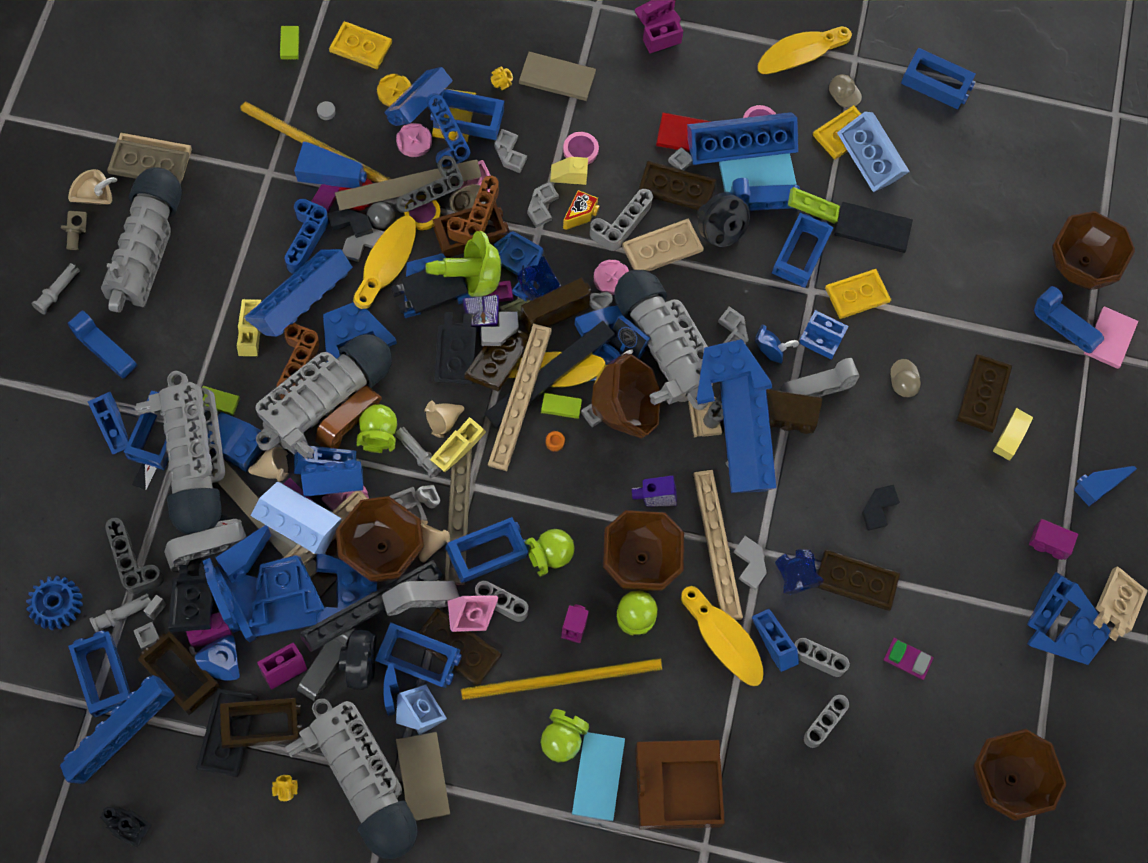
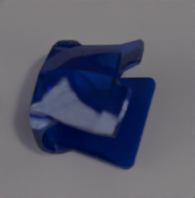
[518,256,561,301]
[775,549,824,594]

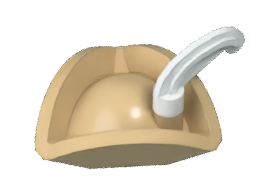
[68,169,117,205]

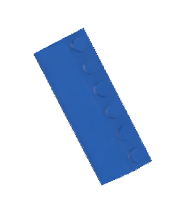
[687,112,798,165]
[244,249,353,337]
[720,375,776,493]
[60,675,175,784]

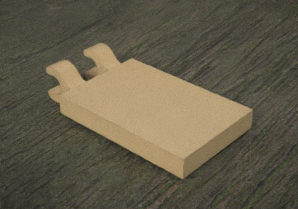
[1093,566,1147,641]

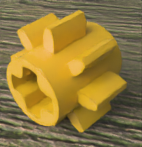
[491,66,513,90]
[272,775,298,801]

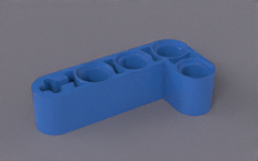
[427,93,470,167]
[730,178,800,210]
[285,199,329,274]
[1034,286,1104,353]
[67,310,138,379]

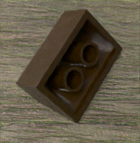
[766,389,822,434]

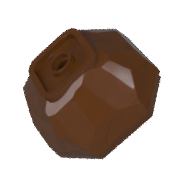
[1052,211,1135,290]
[592,353,660,438]
[336,496,424,582]
[603,510,684,591]
[973,729,1067,821]

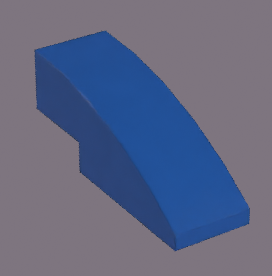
[575,306,632,337]

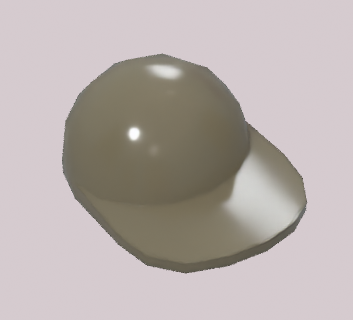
[829,74,862,108]
[449,184,485,212]
[890,359,921,397]

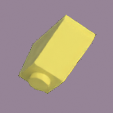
[550,157,588,185]

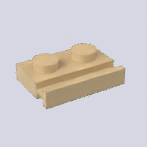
[688,397,722,437]

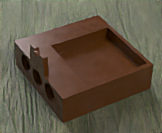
[635,740,725,830]

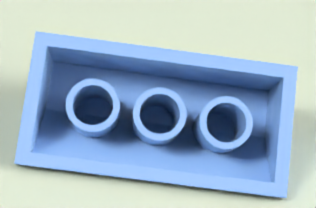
[837,112,910,192]
[251,482,342,554]

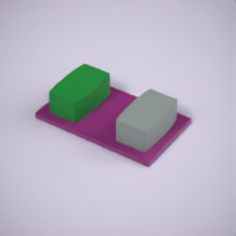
[883,638,934,680]

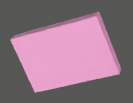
[1084,306,1138,369]

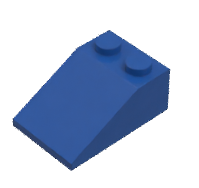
[208,412,269,472]

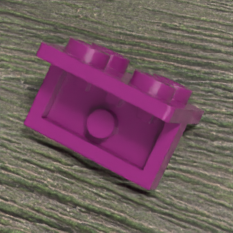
[634,0,681,27]

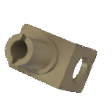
[61,211,87,250]

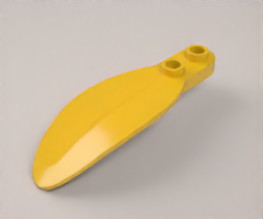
[758,26,852,74]
[353,216,416,309]
[508,352,606,387]
[681,586,763,686]

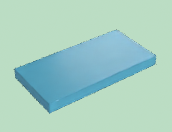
[719,153,796,192]
[572,732,625,821]

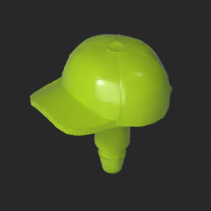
[426,231,501,297]

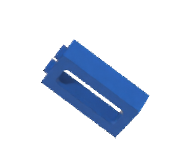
[901,48,976,109]
[384,67,453,126]
[431,89,504,140]
[772,213,833,288]
[124,390,169,470]
[445,517,529,584]
[375,622,462,688]
[68,631,131,718]

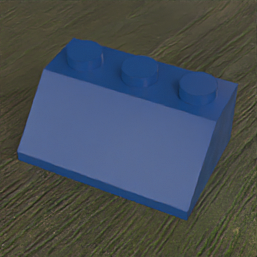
[301,460,363,496]

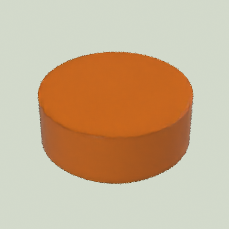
[546,431,565,451]

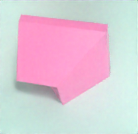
[448,596,498,632]

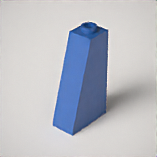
[294,141,367,188]

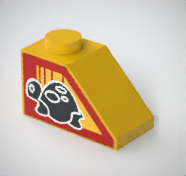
[563,190,600,230]

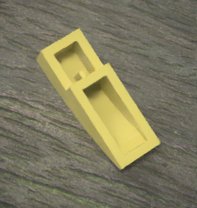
[237,299,261,356]
[993,408,1033,461]
[430,417,486,472]

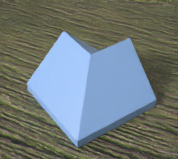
[396,685,447,735]

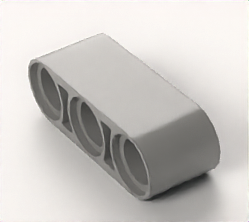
[475,581,528,622]
[794,638,850,677]
[804,695,849,748]

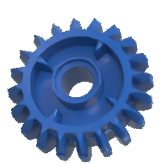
[26,576,83,630]

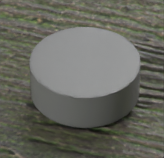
[317,101,336,120]

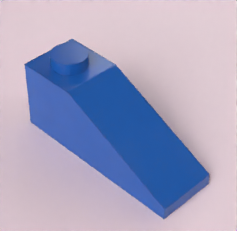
[87,392,129,455]
[294,446,356,474]
[1074,466,1137,506]
[216,525,271,583]
[1027,572,1072,634]
[752,609,799,672]

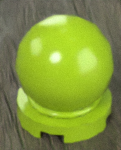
[357,404,397,453]
[524,529,575,577]
[617,591,658,635]
[541,709,589,762]

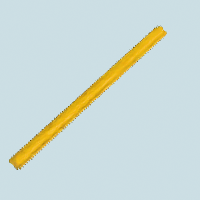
[240,101,391,183]
[461,658,662,700]

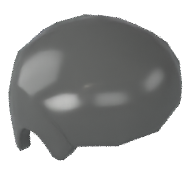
[367,202,396,229]

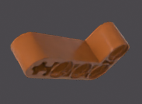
[447,176,499,244]
[277,323,320,399]
[315,385,382,449]

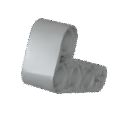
[590,189,653,251]
[781,358,859,397]
[164,522,246,571]
[382,581,459,616]

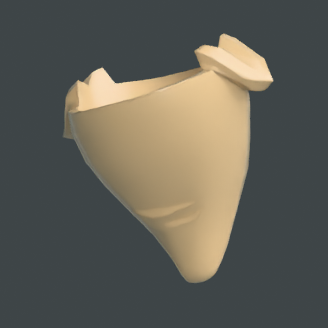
[424,400,464,438]
[248,447,289,482]
[418,520,450,563]

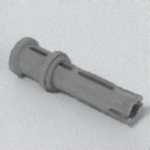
[32,263,80,314]
[395,427,442,478]
[89,593,151,632]

